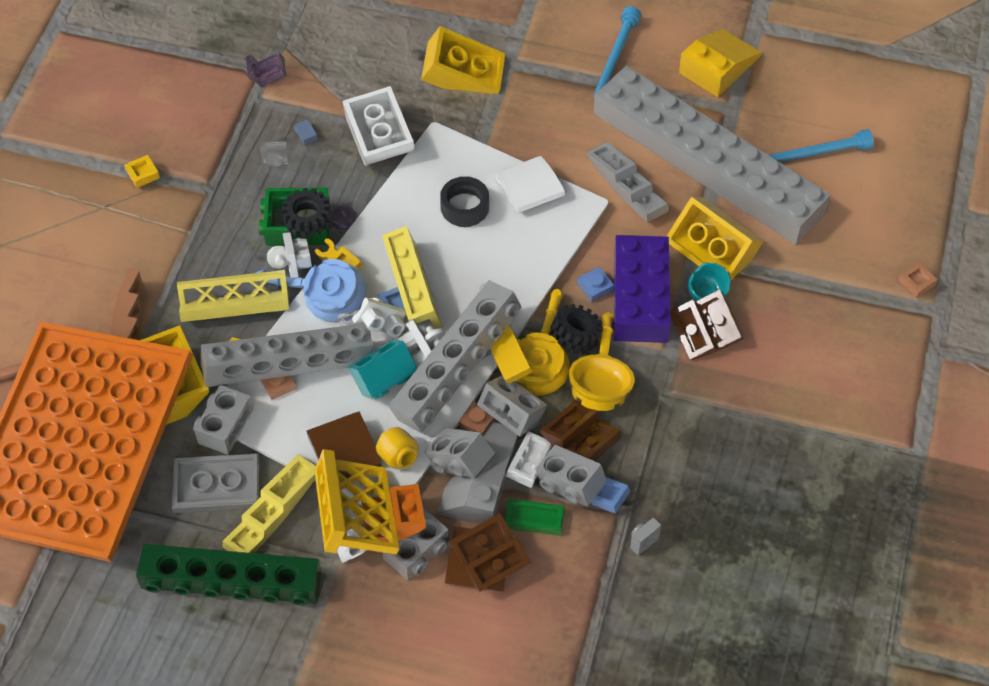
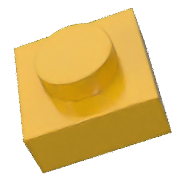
[124,155,160,188]

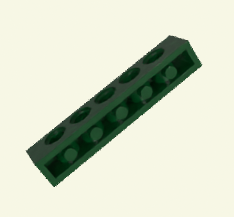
[136,544,321,606]

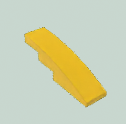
[490,323,532,385]

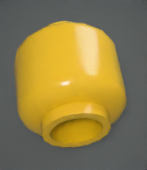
[376,427,418,470]

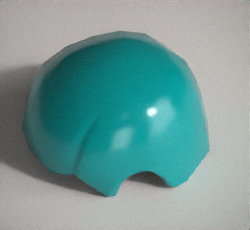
[688,263,731,301]

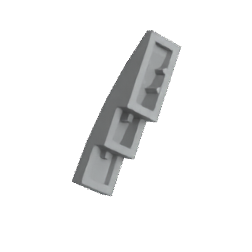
[587,142,669,223]

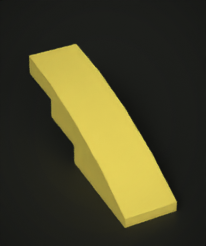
[222,454,316,553]

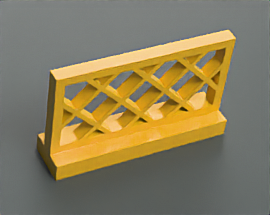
[314,449,399,555]

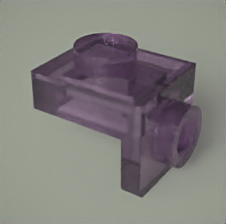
[245,52,286,87]

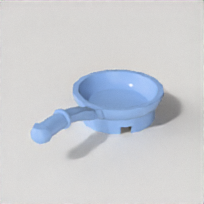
[256,259,367,322]

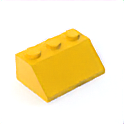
[667,197,764,280]
[140,325,209,425]

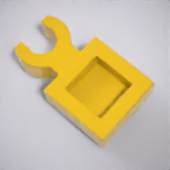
[315,238,363,270]

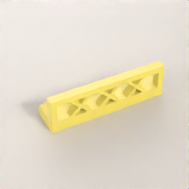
[382,226,443,329]
[177,270,289,322]

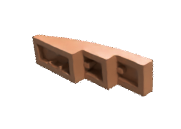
[110,268,143,340]

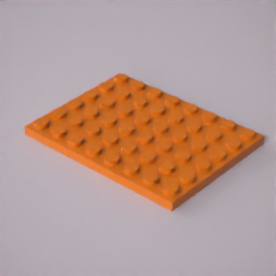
[0,321,193,563]

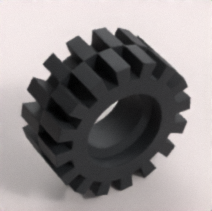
[282,188,331,239]
[550,304,603,354]

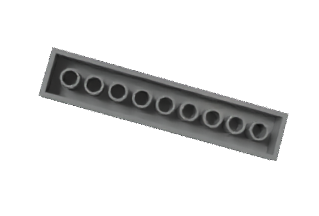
[593,66,831,245]

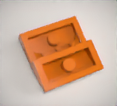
[361,484,426,542]

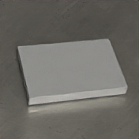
[172,453,260,513]

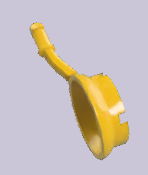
[515,289,570,396]
[569,312,635,411]

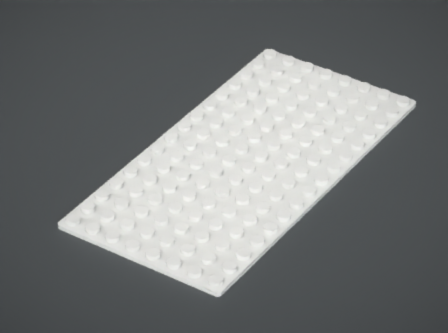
[216,122,608,506]

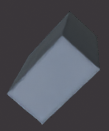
[294,120,318,146]

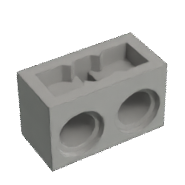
[477,375,547,437]
[193,385,254,455]
[424,428,495,478]
[536,445,607,507]
[382,508,449,581]

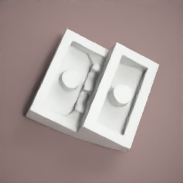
[495,156,565,213]

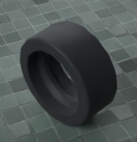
[440,176,489,227]

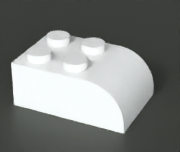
[343,86,414,166]

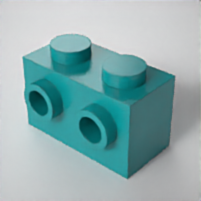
[348,339,418,399]

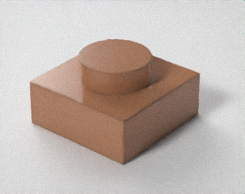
[898,262,938,298]
[260,376,296,400]
[458,401,495,435]

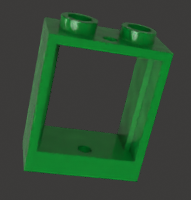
[259,187,330,246]

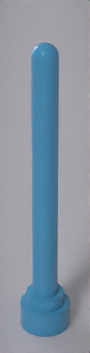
[594,6,642,98]
[769,129,874,163]

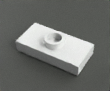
[505,431,552,488]

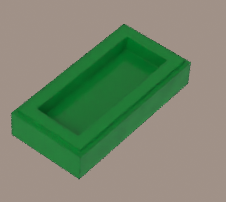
[504,499,565,536]

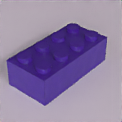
[614,235,670,343]

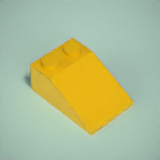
[421,26,506,94]
[679,29,762,97]

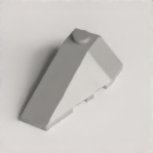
[437,422,518,524]

